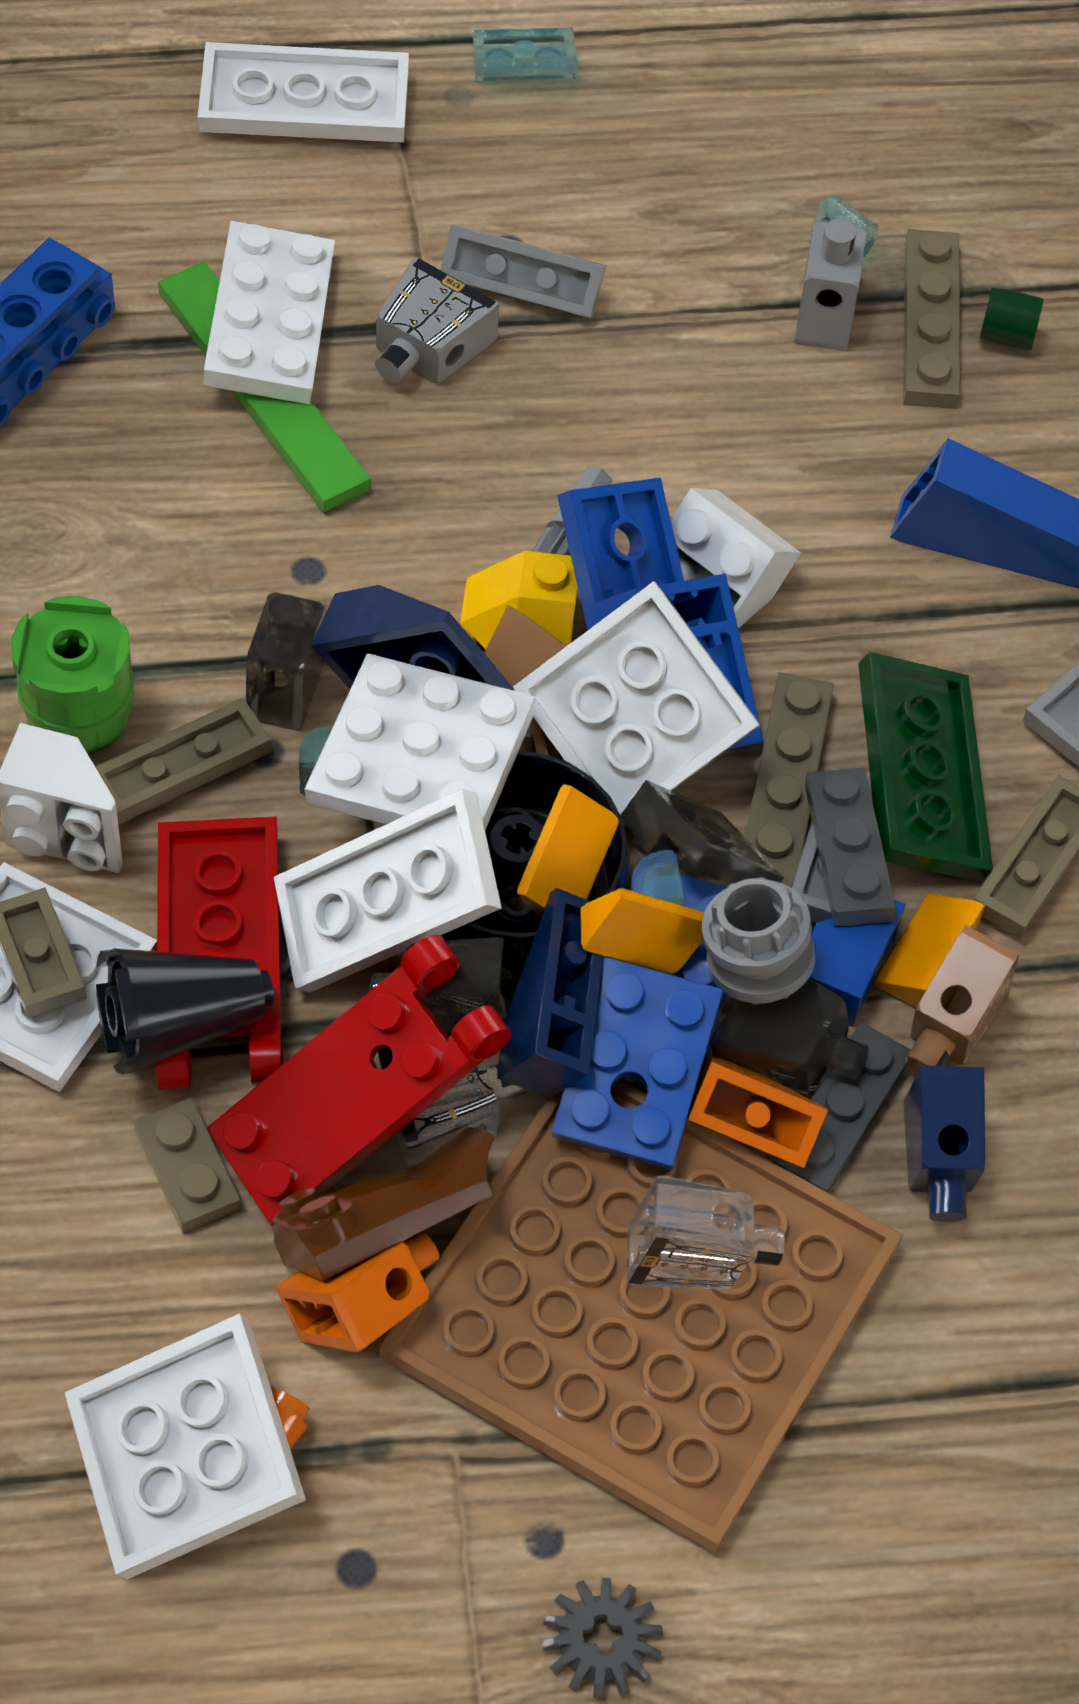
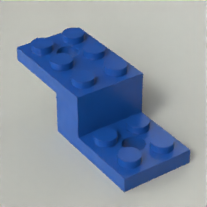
[557,477,764,751]
[551,863,728,1171]

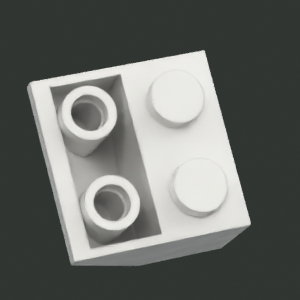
[671,488,801,629]
[0,723,123,874]

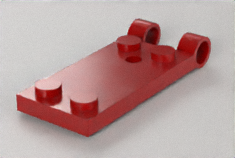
[156,816,284,1090]
[207,935,512,1226]

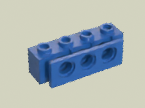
[0,237,115,426]

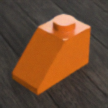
[688,1055,828,1168]

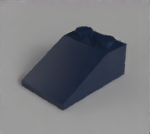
[311,585,514,691]

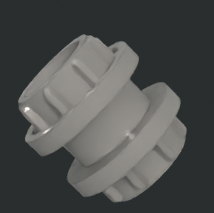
[702,877,815,1005]

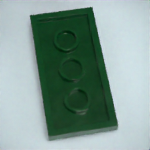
[858,652,993,882]

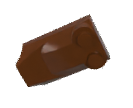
[272,1127,494,1281]

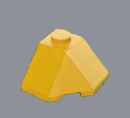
[460,551,578,650]

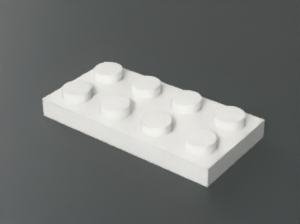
[198,42,409,143]
[201,221,335,405]
[274,789,502,993]

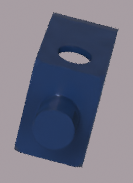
[903,1066,985,1222]

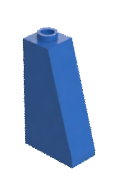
[890,438,1079,588]

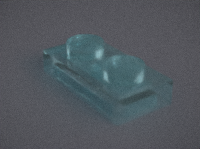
[472,27,577,82]

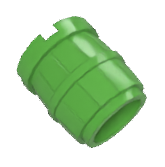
[11,596,134,754]

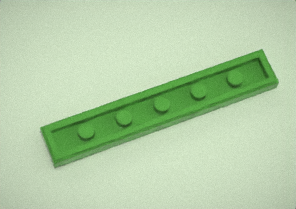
[158,261,371,513]

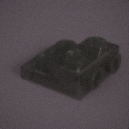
[621,780,784,885]

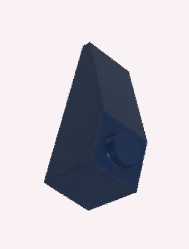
[497,888,603,1098]

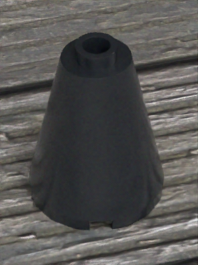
[96,948,274,1074]

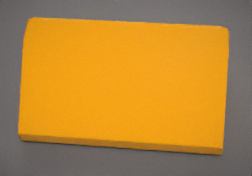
[517,784,619,917]
[581,888,704,974]
[873,893,985,1008]

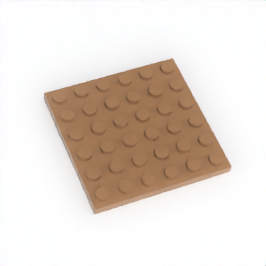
[379,1079,903,1554]

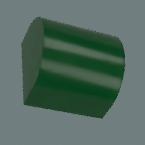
[979,287,1044,350]

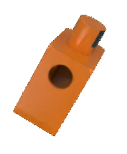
[275,1231,439,1352]

